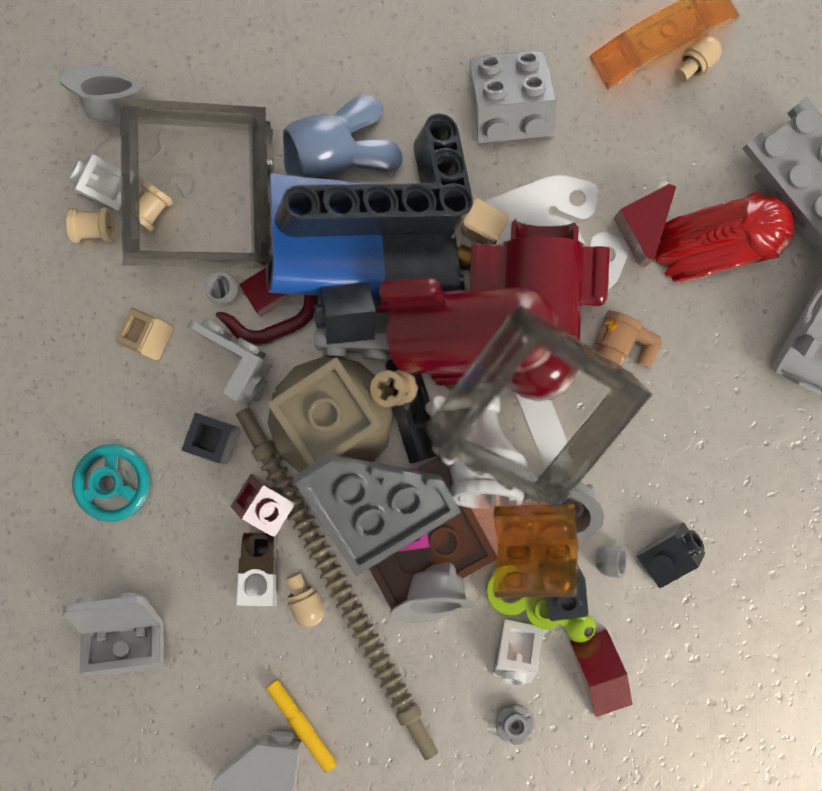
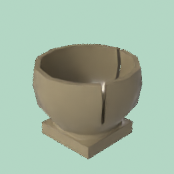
[267,356,394,472]

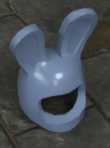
[283,95,403,180]

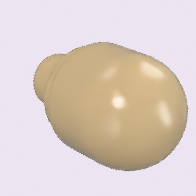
[675,35,722,82]
[286,572,324,627]

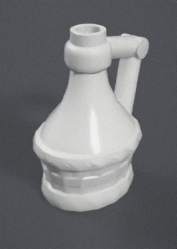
[425,386,528,510]

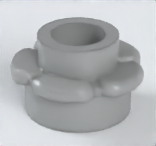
[496,705,535,745]

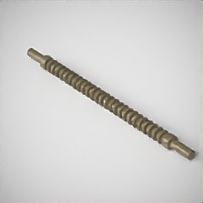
[236,407,438,760]

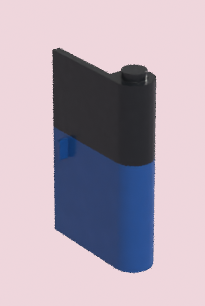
[266,174,465,300]

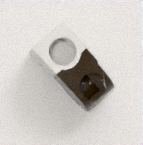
[236,532,277,606]

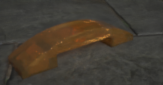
[589,0,740,89]

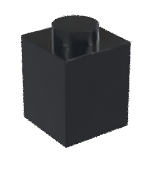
[314,283,375,345]
[181,413,240,464]

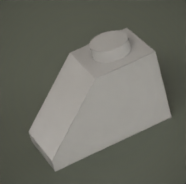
[212,731,302,791]

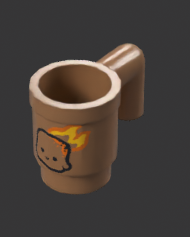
[592,310,662,369]

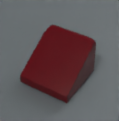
[239,267,292,317]

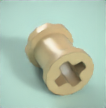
[122,181,173,233]
[66,207,115,243]
[370,370,418,407]

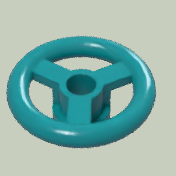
[72,444,150,522]

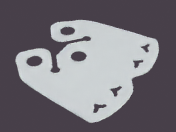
[475,175,629,308]

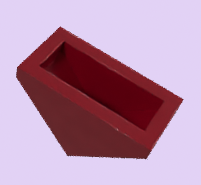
[613,184,677,267]
[569,628,633,717]

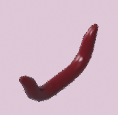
[215,295,317,344]

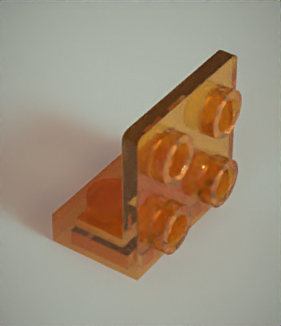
[493,504,579,598]

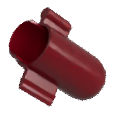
[469,219,610,401]
[375,278,559,386]

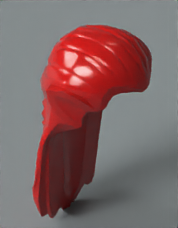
[655,191,795,282]

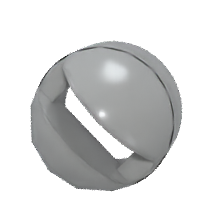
[204,271,239,304]
[596,546,627,578]

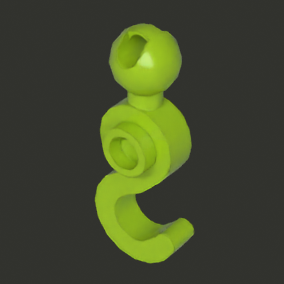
[486,566,596,643]

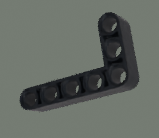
[275,113,473,237]

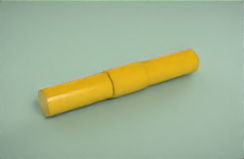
[265,679,337,773]

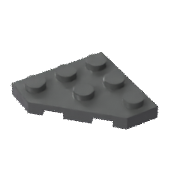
[292,455,461,576]

